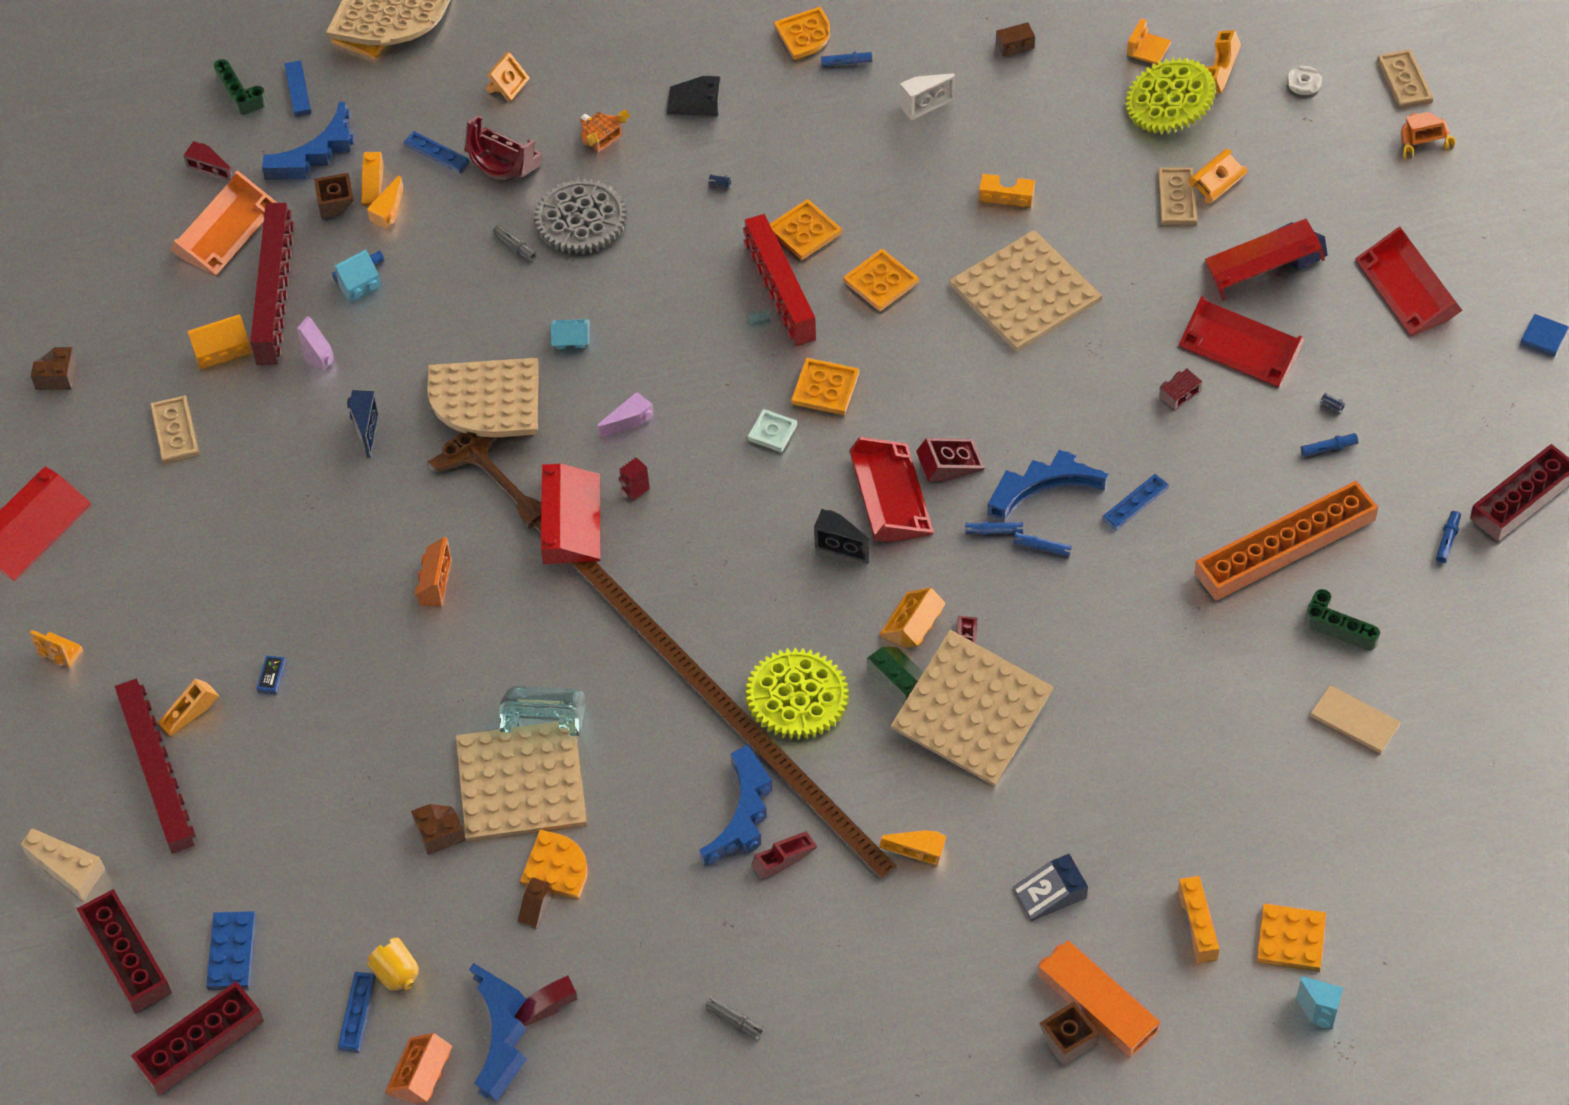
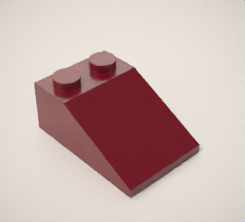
[916,438,985,482]

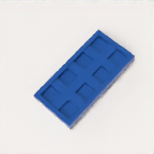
[206,911,256,990]

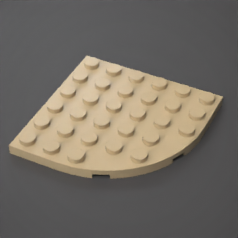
[326,0,450,46]
[427,358,539,437]

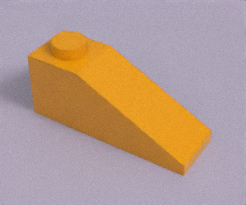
[361,152,384,206]
[367,175,403,229]
[158,679,219,736]
[879,830,947,866]

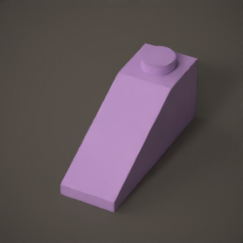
[297,316,334,371]
[597,392,654,438]

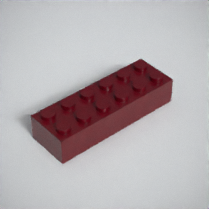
[1469,444,1569,542]
[76,889,172,1013]
[130,981,264,1096]

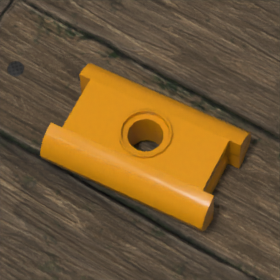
[1189,149,1247,204]

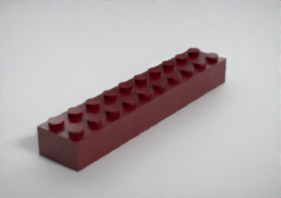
[250,202,295,365]

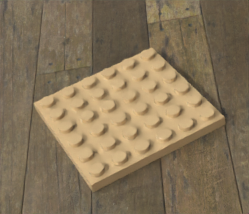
[949,230,1102,352]
[890,630,1054,787]
[456,719,587,842]

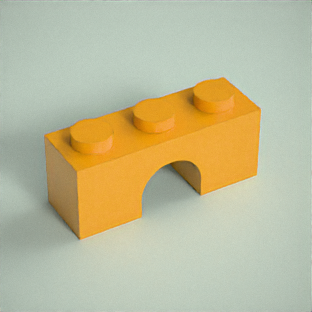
[979,173,1035,208]

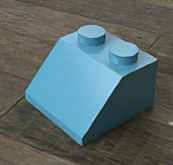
[334,250,381,302]
[550,319,590,349]
[1296,976,1343,1029]

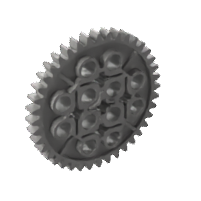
[534,178,627,254]

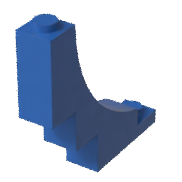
[469,963,527,1101]

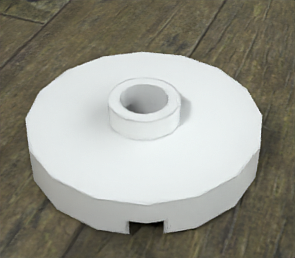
[1287,66,1322,95]

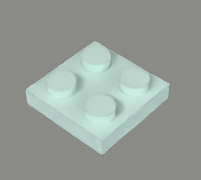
[748,409,797,453]

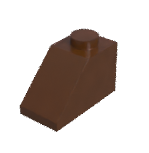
[517,877,553,930]

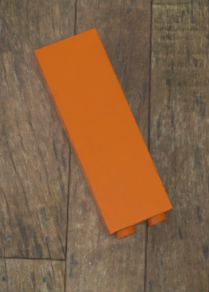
[1038,940,1161,1058]

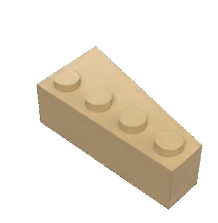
[21,828,105,902]

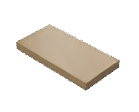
[1377,49,1434,109]
[1158,167,1197,225]
[150,395,200,464]
[1310,685,1401,754]

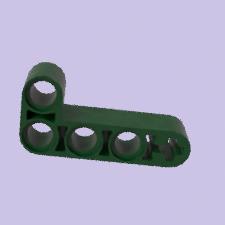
[214,59,267,115]
[1305,589,1380,650]

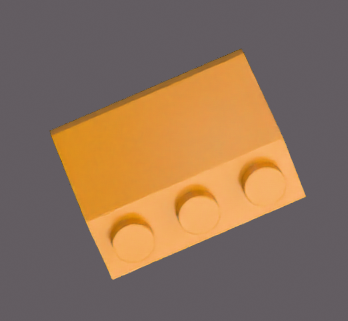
[187,314,252,369]
[879,587,945,648]

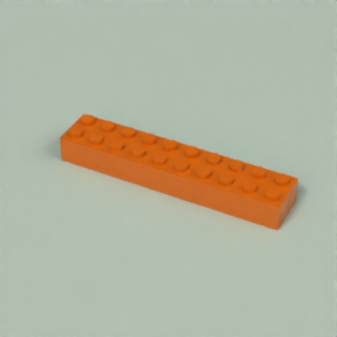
[1194,481,1378,601]

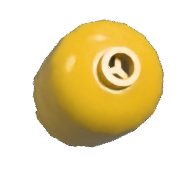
[366,938,419,992]

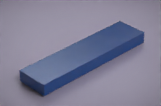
[284,60,311,116]
[403,131,470,173]
[1102,474,1169,531]
[338,972,376,1052]

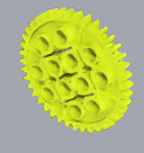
[1125,57,1216,135]
[745,648,849,740]

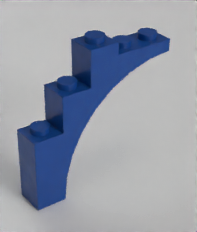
[262,102,355,180]
[987,449,1108,521]
[699,745,773,866]

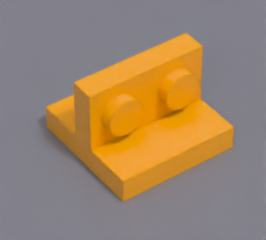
[485,52,530,101]

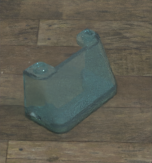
[498,686,586,736]

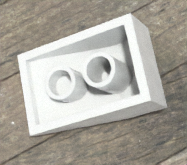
[900,73,955,120]

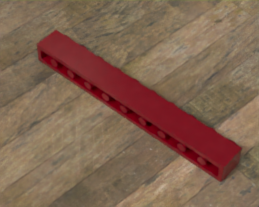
[114,678,196,854]

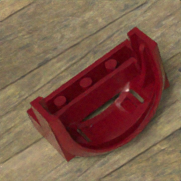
[464,115,543,180]

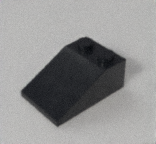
[667,76,721,116]
[814,509,870,564]

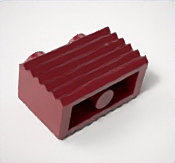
[1159,368,1202,410]
[618,457,650,501]

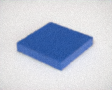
[1520,314,1569,356]

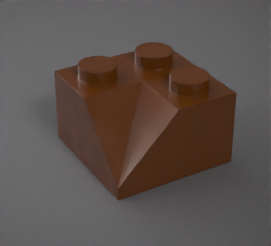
[314,173,354,219]
[31,347,77,389]
[411,804,466,855]
[1039,1001,1099,1066]

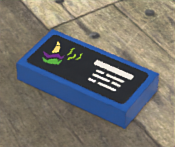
[257,655,286,694]

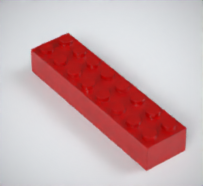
[742,213,816,346]

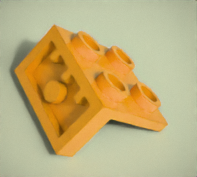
[1127,19,1171,65]
[29,630,83,667]

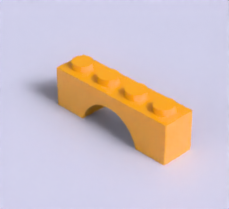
[1205,30,1241,94]
[1178,876,1220,964]

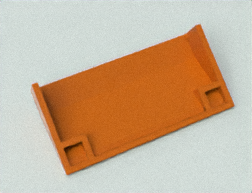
[170,170,277,276]

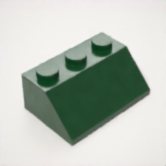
[867,647,923,705]

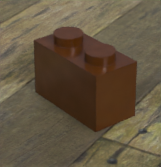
[996,22,1035,56]

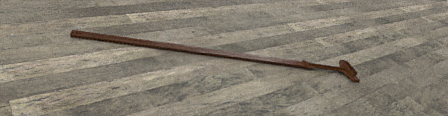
[427,432,897,879]

